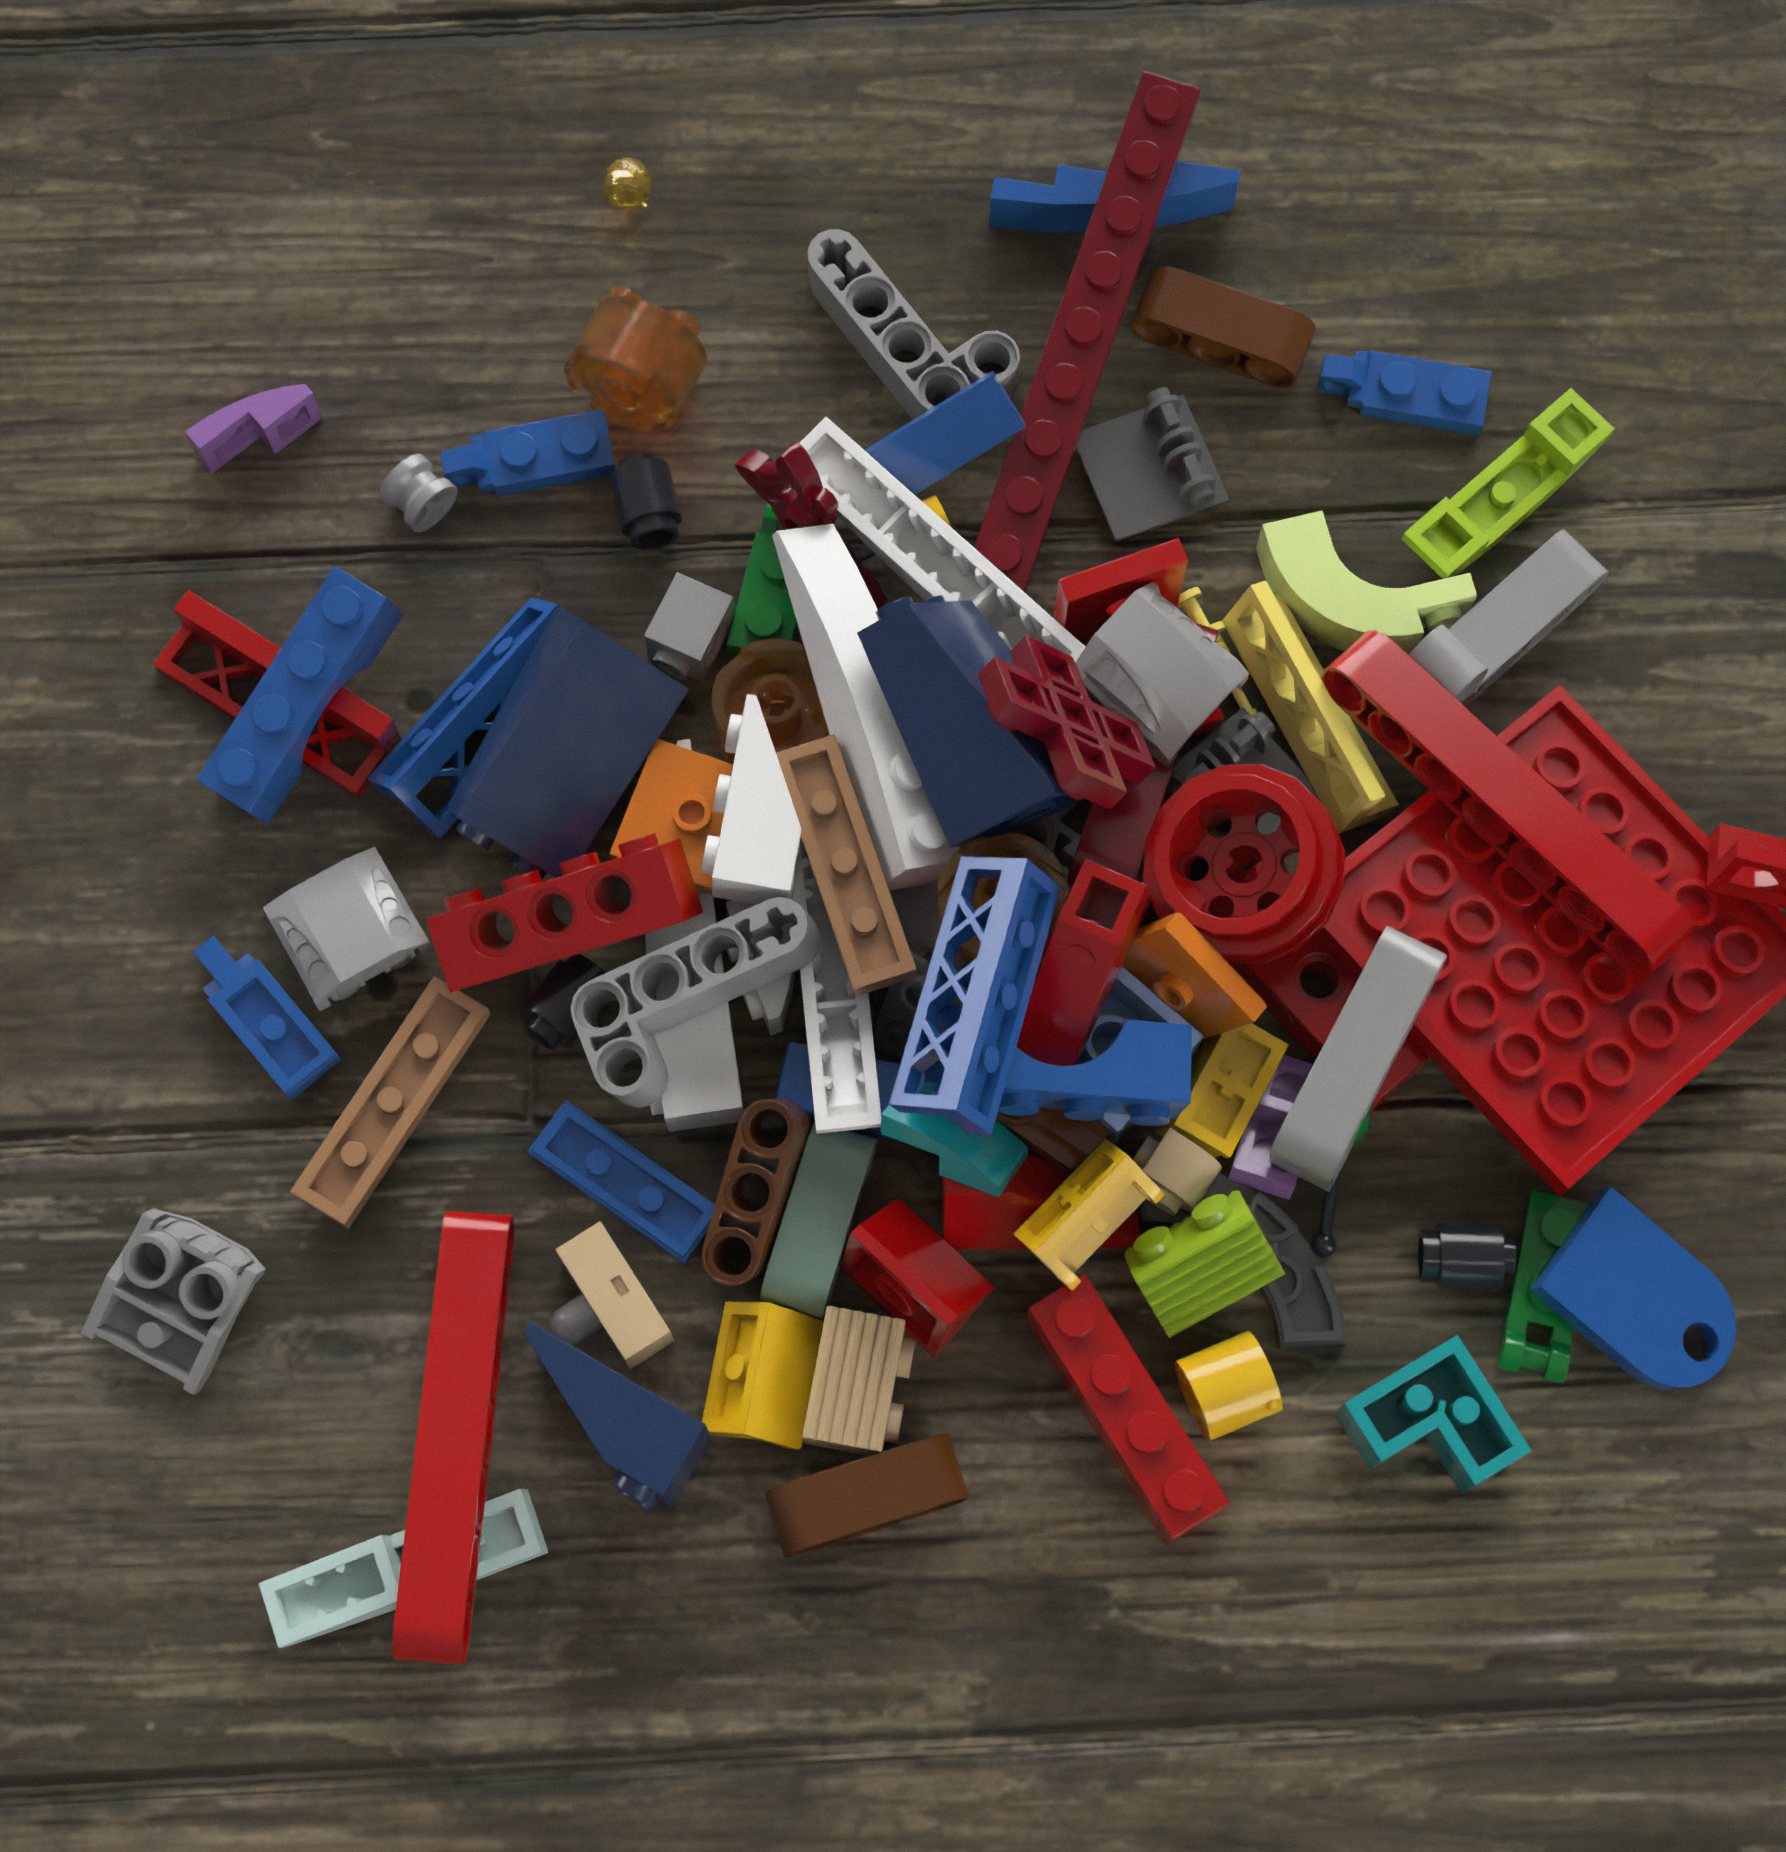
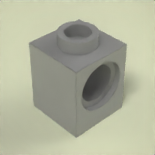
[644,572,735,682]

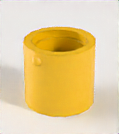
[1174,1331,1283,1442]

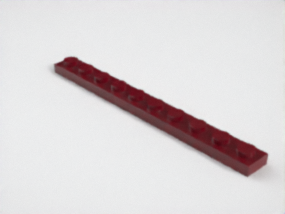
[974,71,1201,593]

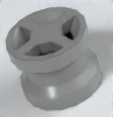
[379,454,458,533]

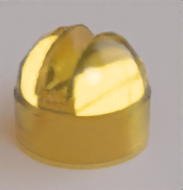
[602,157,652,210]

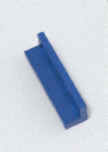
[367,597,558,839]
[889,856,1061,1136]

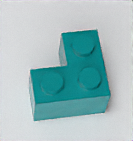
[1334,1335,1532,1494]

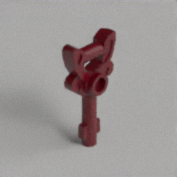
[734,442,888,610]

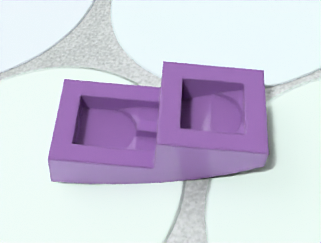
[185,384,322,474]
[1228,1055,1314,1200]

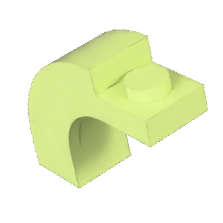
[1256,511,1477,654]

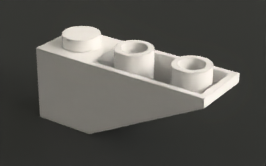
[702,694,802,904]

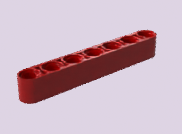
[1321,630,1693,977]
[392,1211,515,1664]

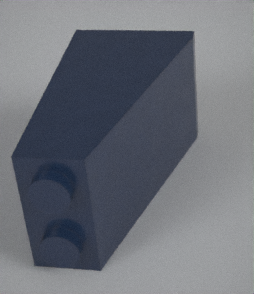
[857,595,1084,848]
[447,605,689,880]

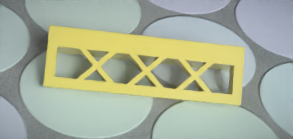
[1222,580,1399,834]

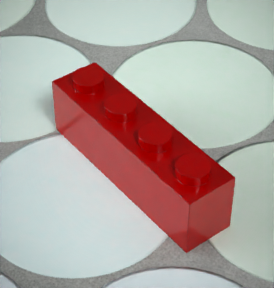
[1026,1274,1230,1546]

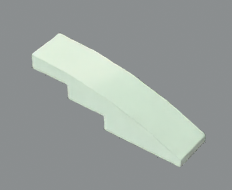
[259,1488,549,1648]

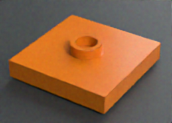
[609,739,733,901]
[1122,912,1267,1040]

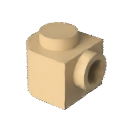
[1133,1128,1222,1216]

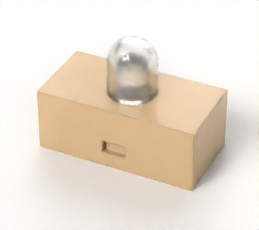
[551,1221,674,1369]

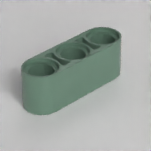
[760,1122,878,1319]

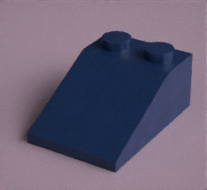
[524,1322,712,1512]

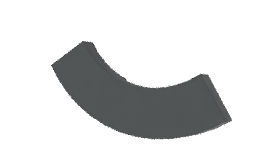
[1140,1171,1347,1349]

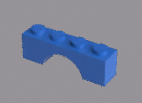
[196,566,403,825]
[916,1005,1192,1126]

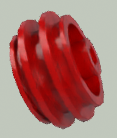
[1143,764,1345,964]

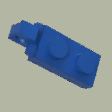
[1317,351,1492,436]
[440,409,616,497]
[193,936,341,1101]

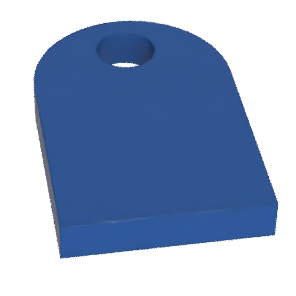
[1530,1186,1736,1390]

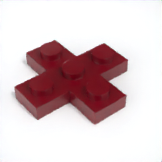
[978,635,1156,810]

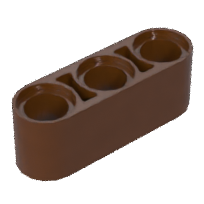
[1130,266,1316,388]
[702,1098,810,1286]
[765,1433,970,1558]

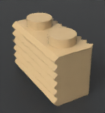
[802,1306,916,1456]

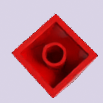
[840,1198,995,1358]

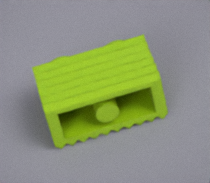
[1124,1190,1285,1338]

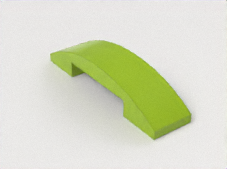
[1401,388,1615,579]

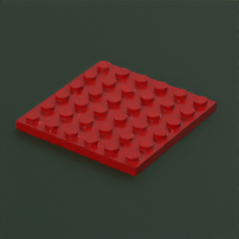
[1316,685,1786,1197]

